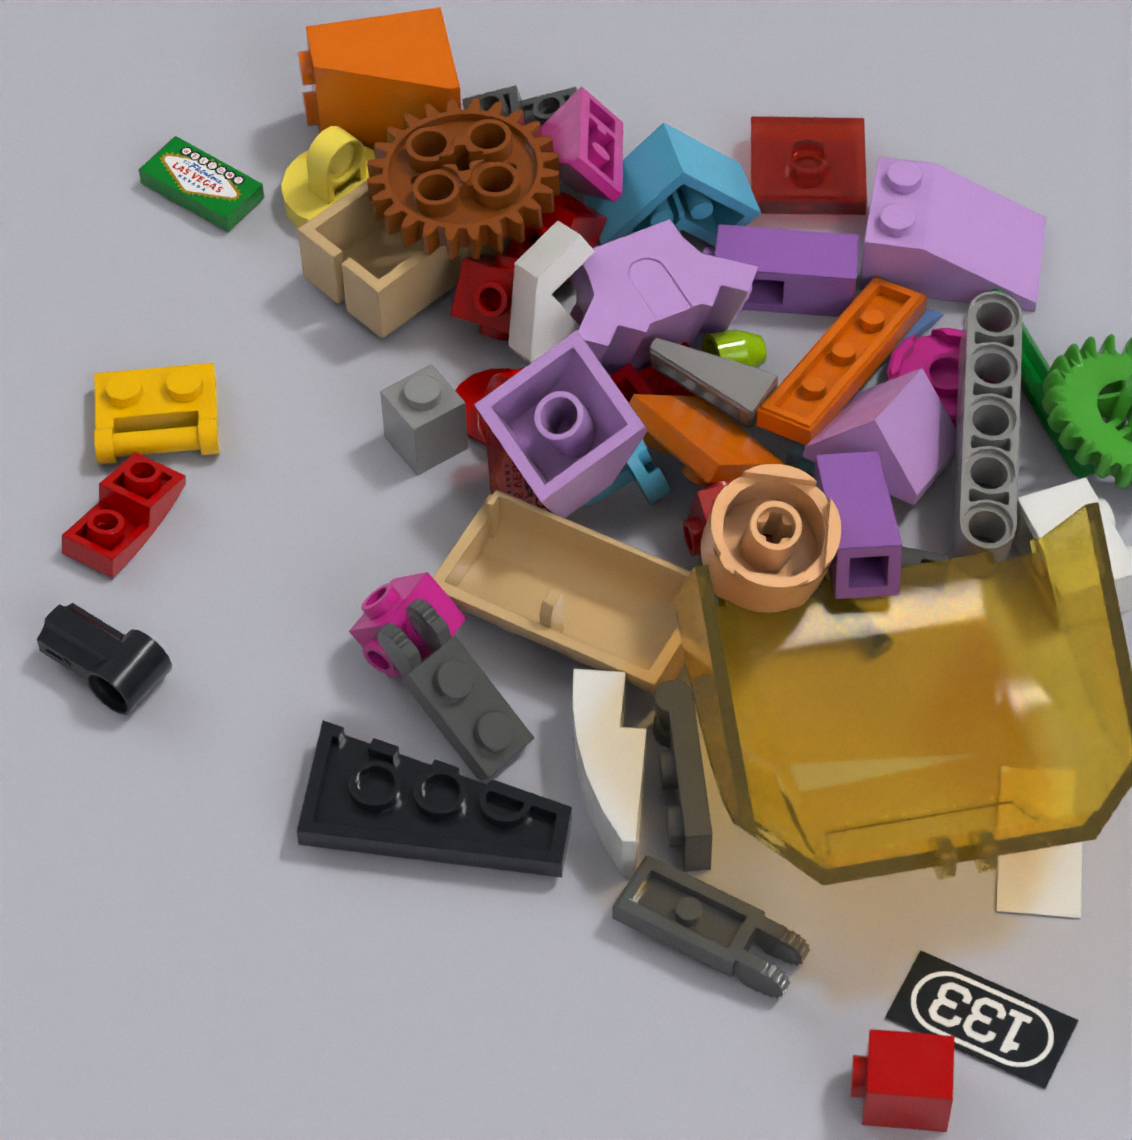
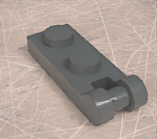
[653,680,713,872]

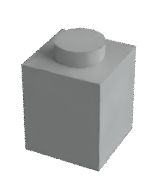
[380,364,468,476]

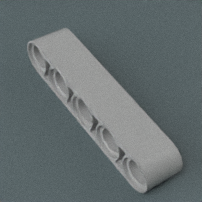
[951,291,1023,580]

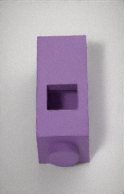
[704,224,860,317]
[815,451,902,599]

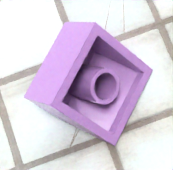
[474,330,648,518]

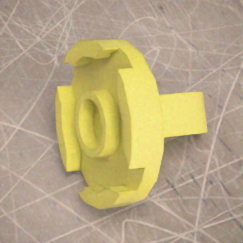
[281,126,375,229]

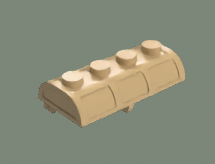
[433,490,713,695]

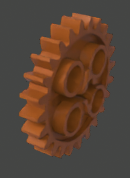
[367,98,560,259]

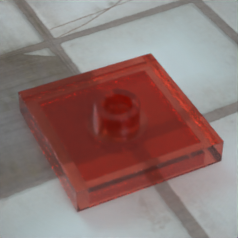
[750,116,867,215]

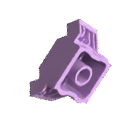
[569,219,758,374]

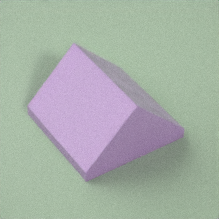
[802,368,956,505]

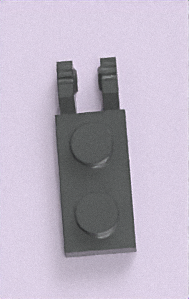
[375,598,535,781]
[613,856,811,999]

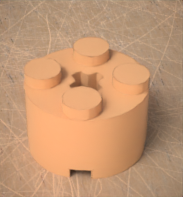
[701,464,841,613]

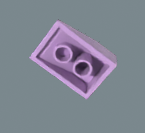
[860,157,1047,311]

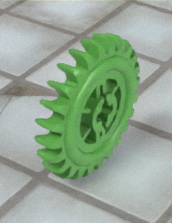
[1042,334,1132,489]

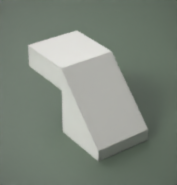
[508,221,595,364]

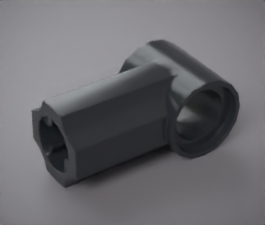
[37,603,172,715]

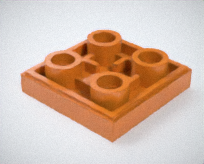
[629,394,787,488]

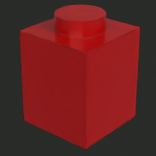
[850,1029,955,1132]

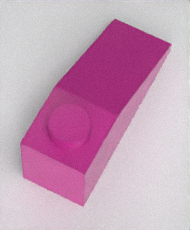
[541,86,623,202]

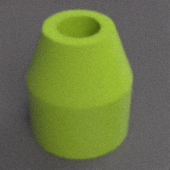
[702,329,767,368]

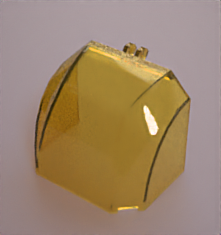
[673,502,1132,886]

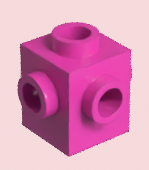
[349,572,467,677]

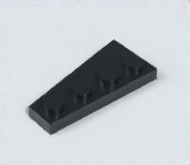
[297,720,572,878]

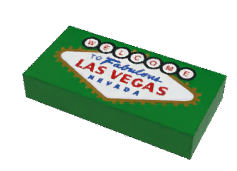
[138,136,265,232]

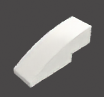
[572,669,647,877]

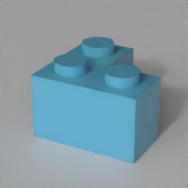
[584,122,761,246]

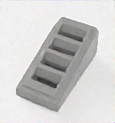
[649,337,778,428]

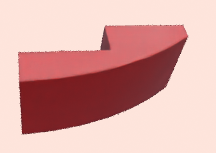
[61,452,186,578]

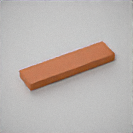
[757,277,927,445]

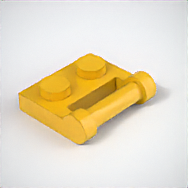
[94,363,220,465]

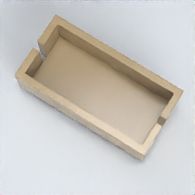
[298,180,512,339]

